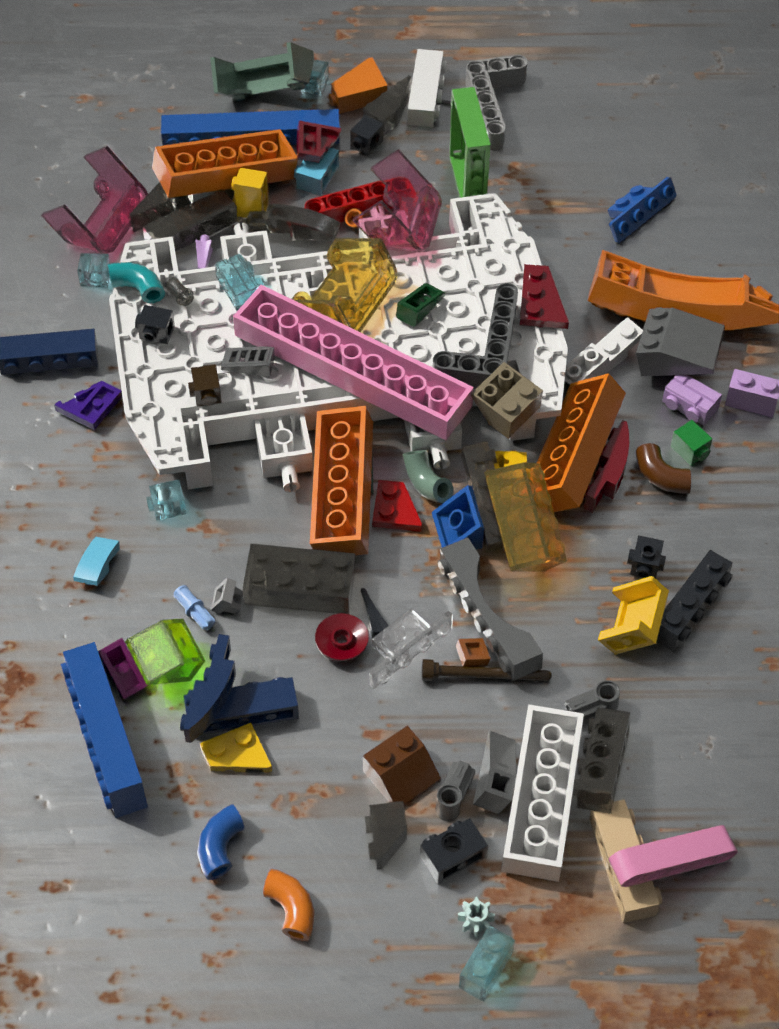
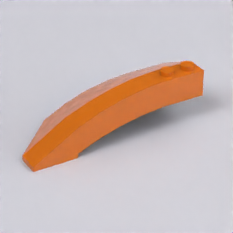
[588,250,779,330]

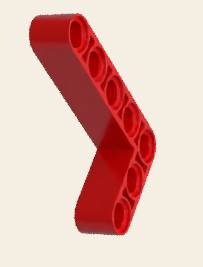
[304,175,428,238]

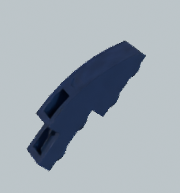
[180,634,236,743]

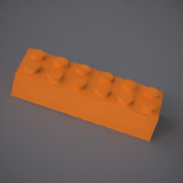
[152,129,298,198]
[523,373,626,515]
[310,406,373,559]

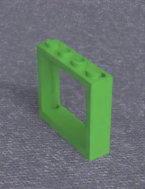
[449,87,491,198]

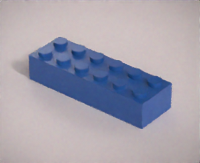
[61,642,148,818]

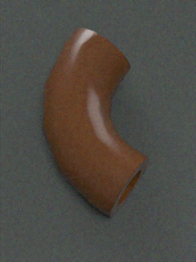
[636,443,691,494]

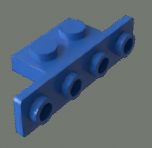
[607,177,677,243]

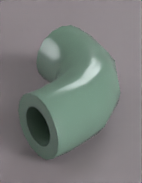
[403,450,454,503]

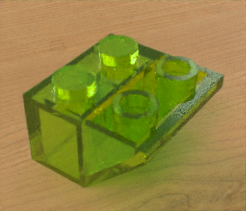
[125,619,205,685]

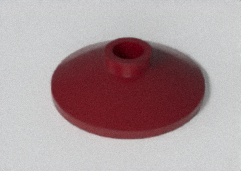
[315,613,369,661]

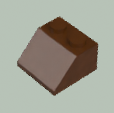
[363,725,441,812]

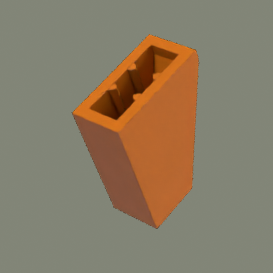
[328,57,388,114]

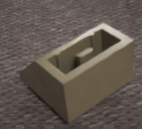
[471,362,543,439]

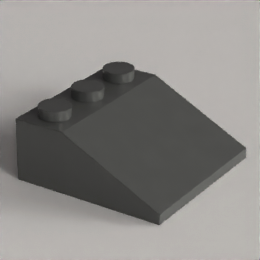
[636,307,725,376]

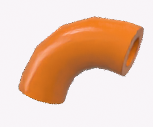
[263,869,315,941]

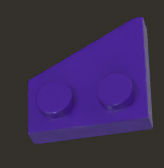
[54,381,122,430]

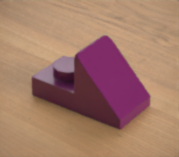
[98,638,148,699]

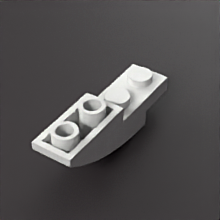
[564,317,643,386]

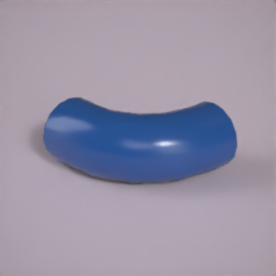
[197,804,245,880]

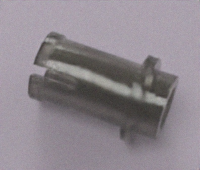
[165,277,194,306]

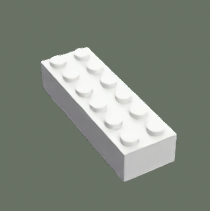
[501,704,584,882]

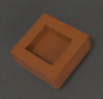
[455,638,491,666]

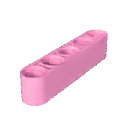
[608,825,738,887]

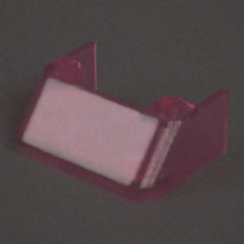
[41,146,149,255]
[353,149,442,253]

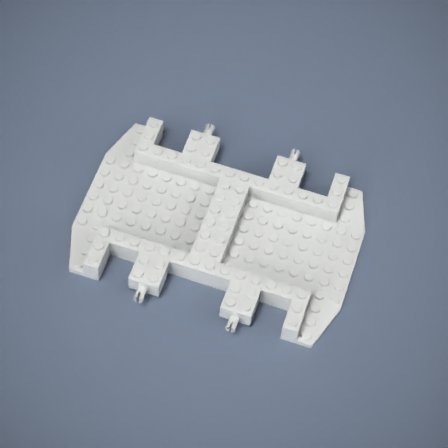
[109,193,568,492]

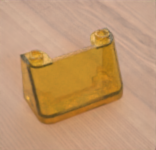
[292,238,397,333]

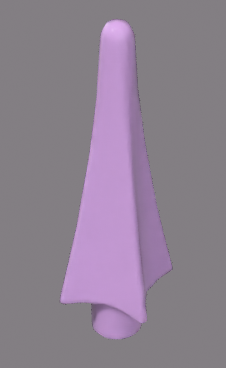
[195,235,213,269]

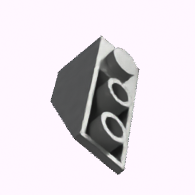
[473,731,516,814]

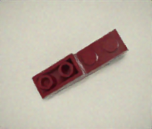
[583,420,630,513]

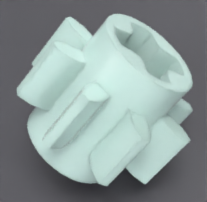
[458,897,495,937]

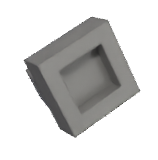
[211,578,244,614]

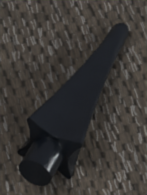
[360,588,391,647]

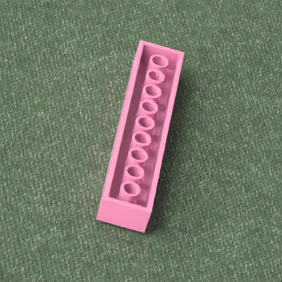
[233,285,474,440]

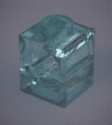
[77,253,110,287]
[146,479,186,521]

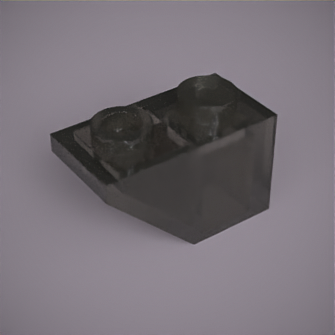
[364,801,407,870]

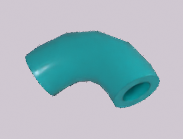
[107,262,165,304]

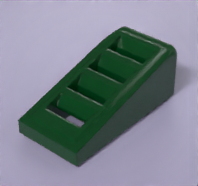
[396,282,445,327]

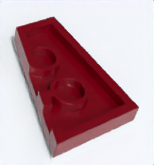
[519,264,569,329]

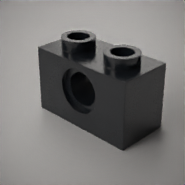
[420,818,488,884]

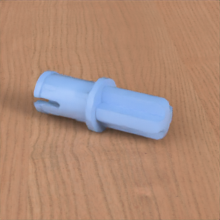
[173,585,215,631]

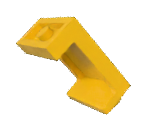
[598,576,669,655]

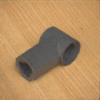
[565,680,620,721]
[435,761,475,821]

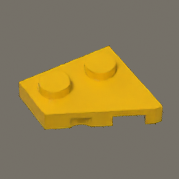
[200,723,272,773]

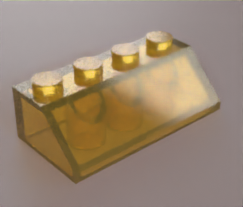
[484,462,567,572]

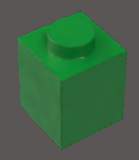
[670,420,713,466]

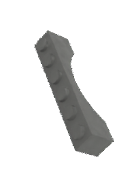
[438,538,543,681]

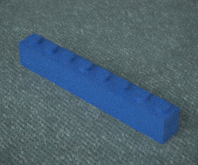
[161,109,340,146]

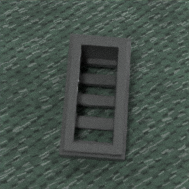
[221,346,275,377]

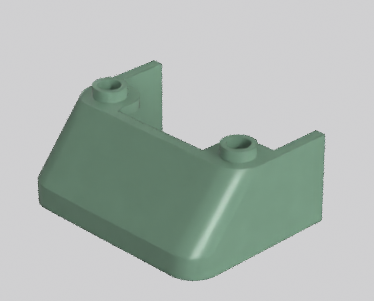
[210,42,314,101]

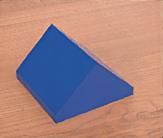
[431,485,484,550]

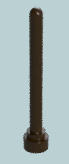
[422,659,552,681]

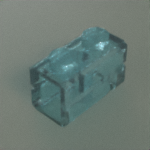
[215,254,264,311]
[458,926,515,1002]

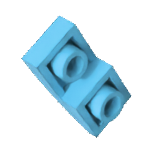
[73,537,120,586]

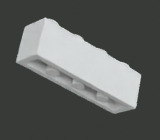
[408,49,447,127]

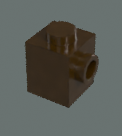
[188,364,222,407]

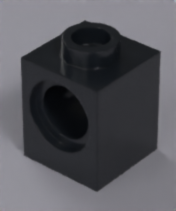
[350,115,384,156]

